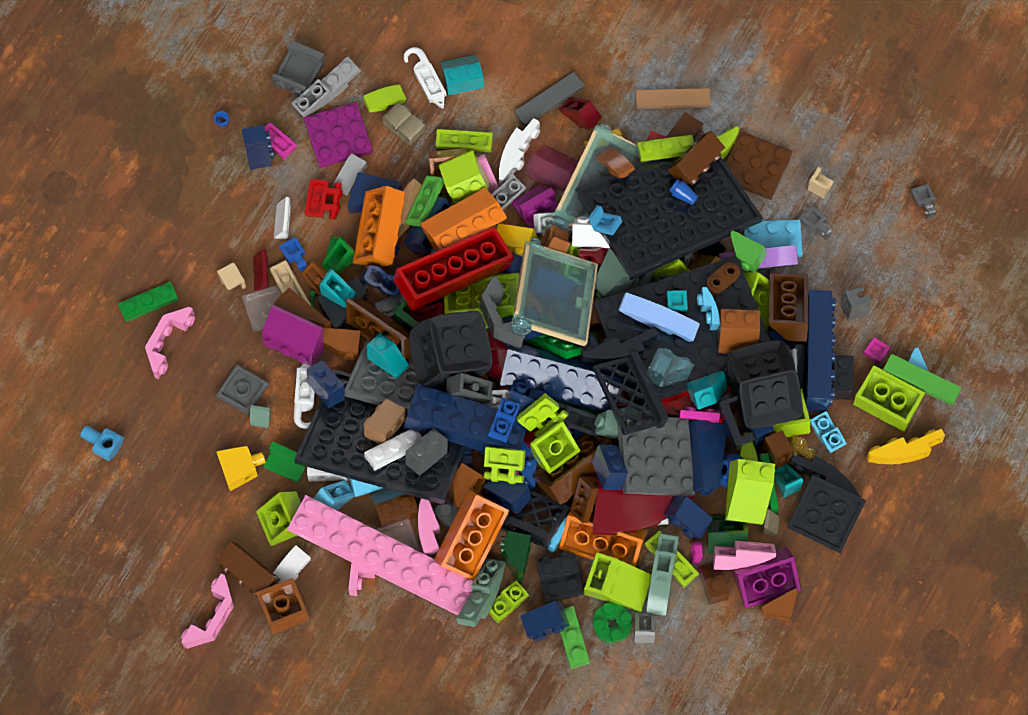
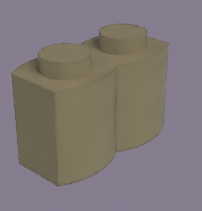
[383,103,425,146]

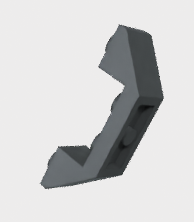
[480,276,525,348]

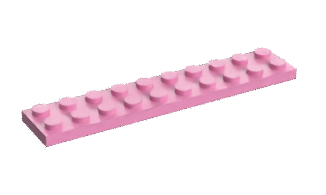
[287,495,473,615]

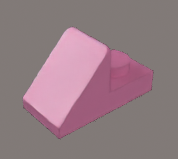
[348,562,375,596]

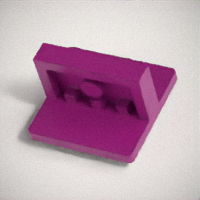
[512,184,558,231]

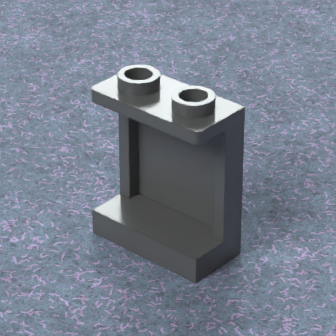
[272,40,325,97]

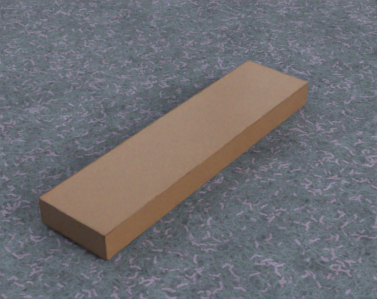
[636,88,711,109]

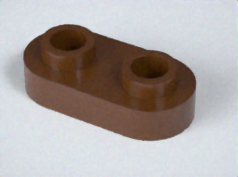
[706,262,740,295]

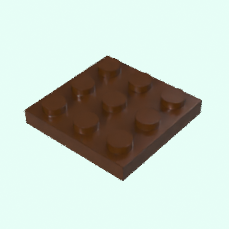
[726,131,792,200]

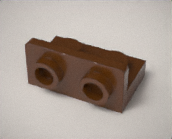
[570,476,599,523]

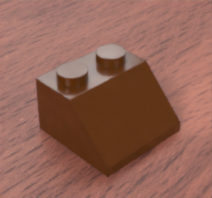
[370,488,419,529]

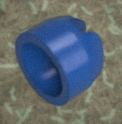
[214,111,230,127]

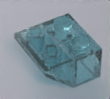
[647,348,694,387]

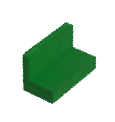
[264,442,307,483]

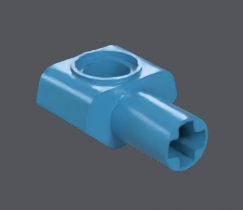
[80,425,125,461]

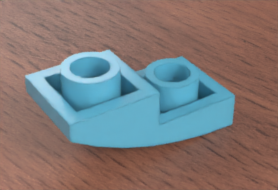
[697,287,720,330]
[810,411,847,453]
[547,513,567,554]

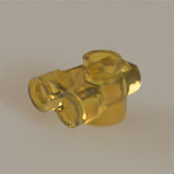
[788,435,817,461]

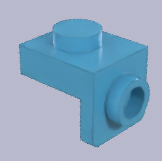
[589,205,622,235]

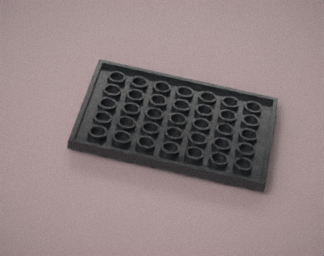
[574,133,763,280]
[593,256,771,405]
[295,369,467,505]

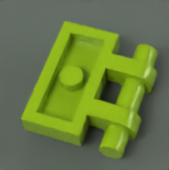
[516,393,568,438]
[484,446,525,484]

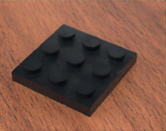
[787,474,867,553]

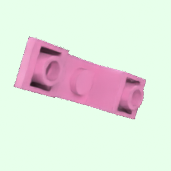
[145,307,195,379]
[181,574,234,649]

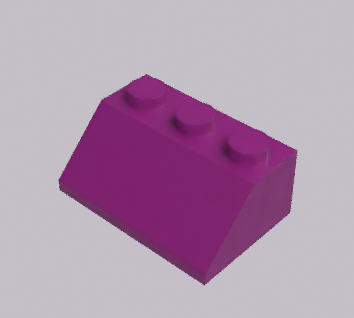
[262,305,324,366]
[732,547,801,609]

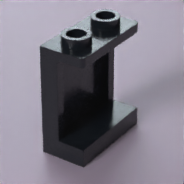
[716,394,755,449]

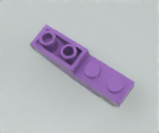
[719,245,798,270]

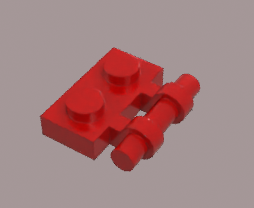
[304,179,343,220]

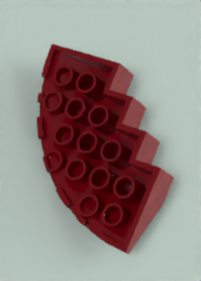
[592,476,698,535]

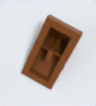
[760,588,798,623]

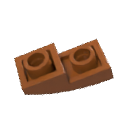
[596,147,635,178]

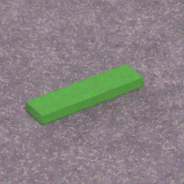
[883,354,962,406]

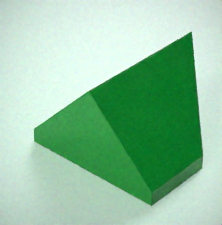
[321,235,354,274]

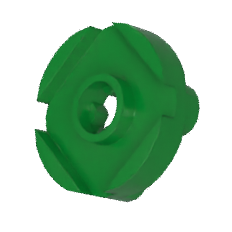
[593,603,632,644]

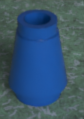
[670,179,699,205]

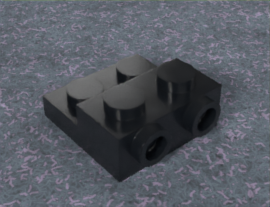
[536,552,584,604]

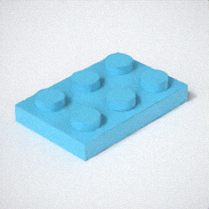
[744,220,802,258]

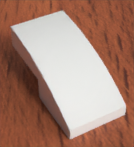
[274,545,311,584]

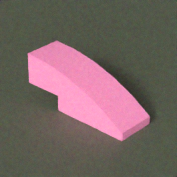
[418,498,440,557]
[713,541,776,570]

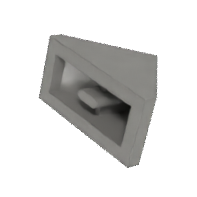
[634,612,655,643]

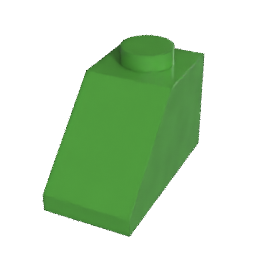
[730,230,767,273]

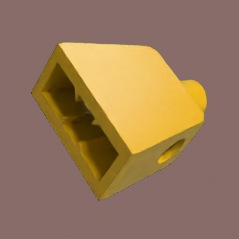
[217,446,266,491]

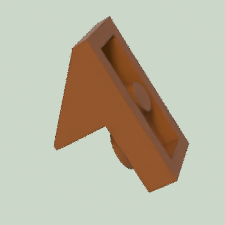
[541,225,570,267]

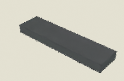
[514,72,585,127]

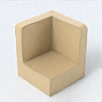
[808,167,834,199]
[217,262,246,290]

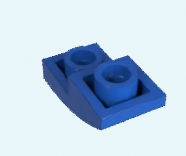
[488,397,521,443]

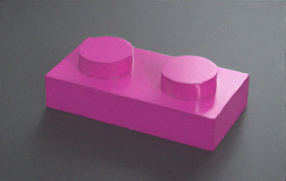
[264,122,297,160]
[680,407,720,423]

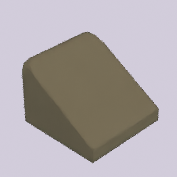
[763,509,779,535]

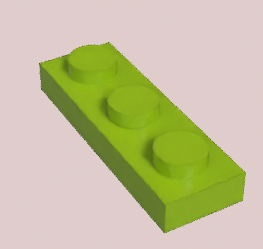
[436,129,493,153]
[636,135,694,162]
[644,531,699,588]

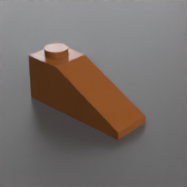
[323,328,361,360]

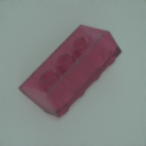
[525,145,606,203]

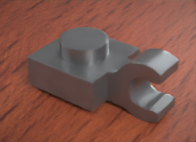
[910,184,936,219]
[800,206,832,240]

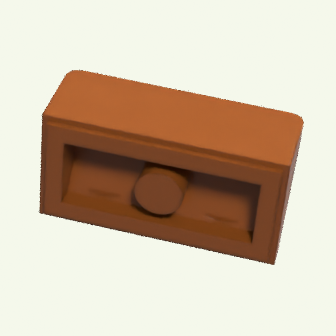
[301,261,327,296]

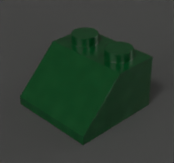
[706,515,748,554]
[500,531,531,584]

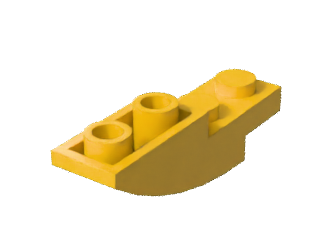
[866,429,945,464]

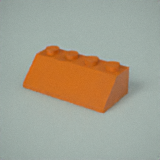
[353,186,405,267]
[420,188,507,252]
[434,490,509,581]
[559,512,647,567]

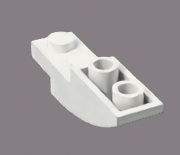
[499,118,540,187]

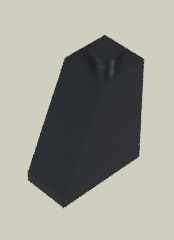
[317,277,369,329]

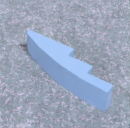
[618,293,700,342]

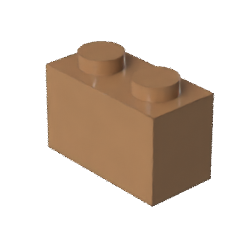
[363,399,406,445]

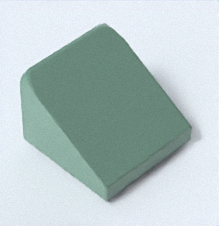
[250,405,272,428]

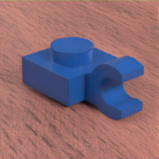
[279,237,307,272]

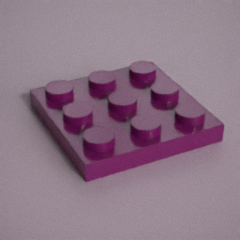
[303,102,373,169]

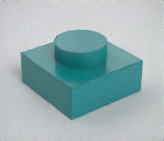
[666,291,688,312]

